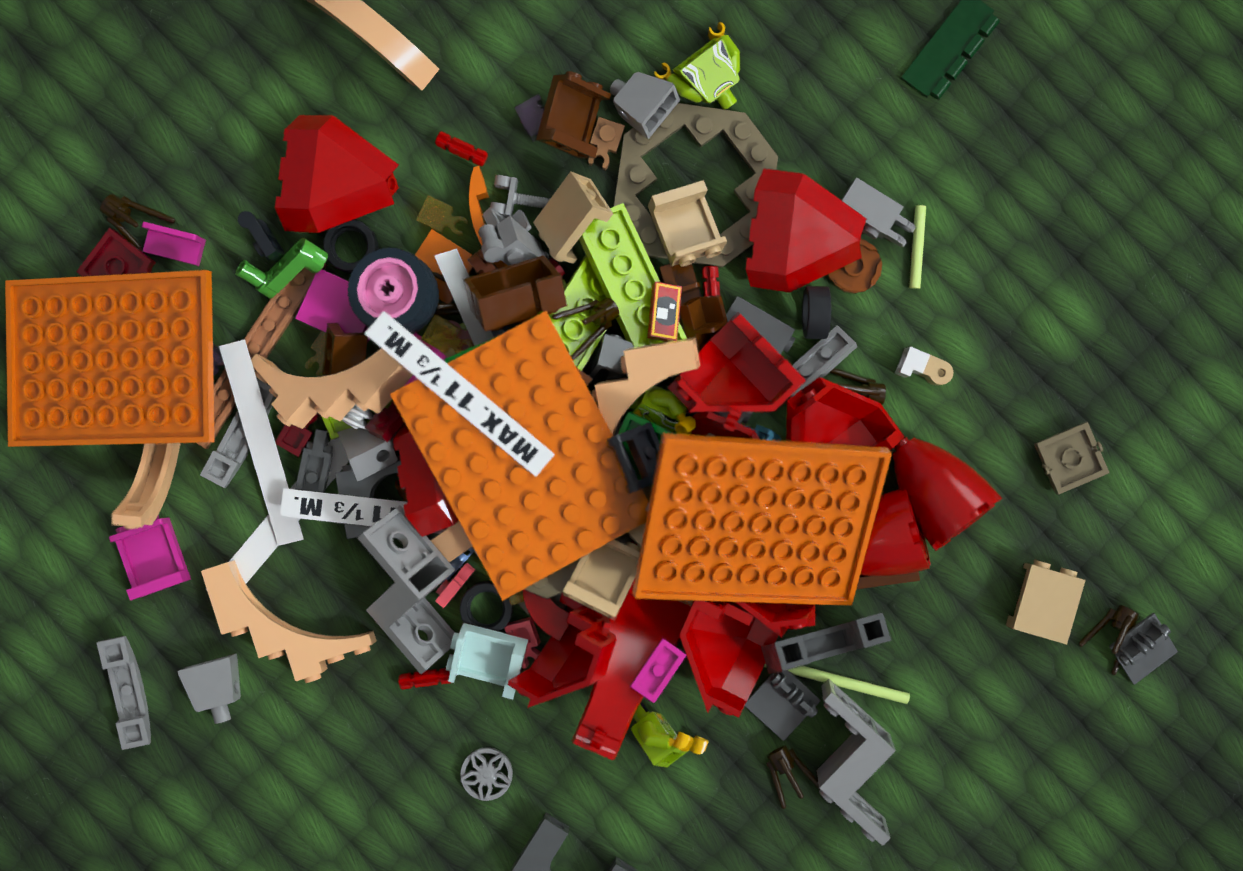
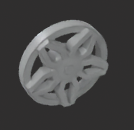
[461,747,513,801]

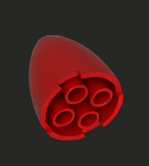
[893,437,1003,551]
[860,489,931,576]

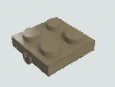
[1034,422,1109,495]

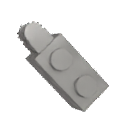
[842,178,916,247]

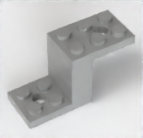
[358,506,455,674]
[817,679,896,846]

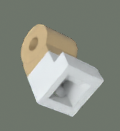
[895,347,954,386]

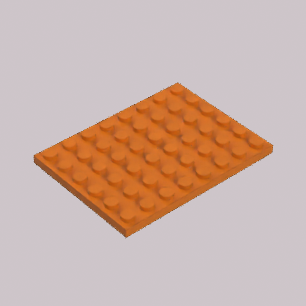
[5,270,215,447]
[390,311,649,600]
[633,433,892,606]

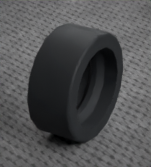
[323,220,379,274]
[802,286,831,339]
[460,581,514,632]

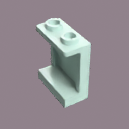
[446,623,528,700]

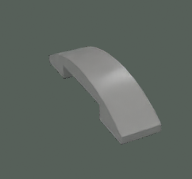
[200,379,276,488]
[96,636,151,750]

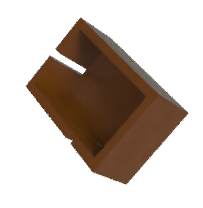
[463,255,567,331]

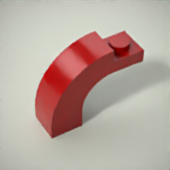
[523,590,569,641]

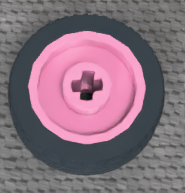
[348,248,439,334]

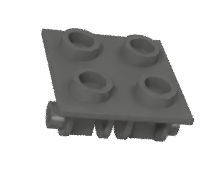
[1109,613,1178,685]
[745,670,821,741]

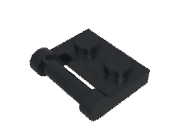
[238,211,286,263]
[606,422,661,494]

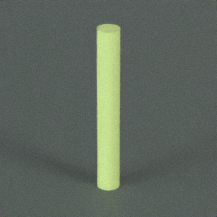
[909,205,926,289]

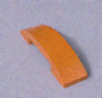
[469,166,508,269]

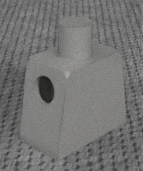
[610,72,680,139]
[338,423,400,482]
[178,654,241,724]

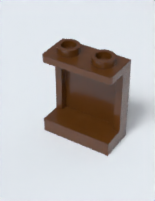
[536,71,611,158]

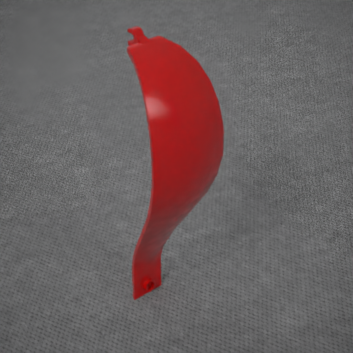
[572,408,760,760]

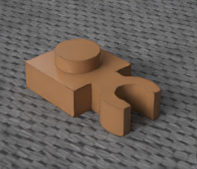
[589,117,625,170]

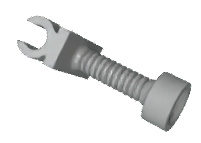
[490,175,551,217]

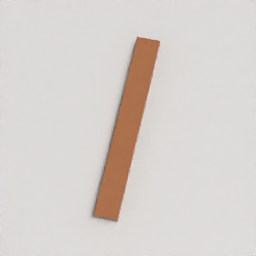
[197,263,328,449]

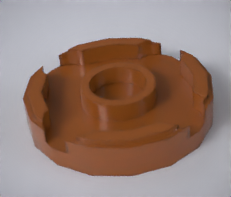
[828,239,882,294]

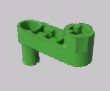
[235,238,328,299]

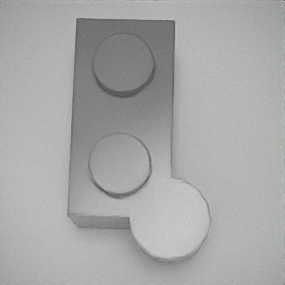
[478,216,545,266]

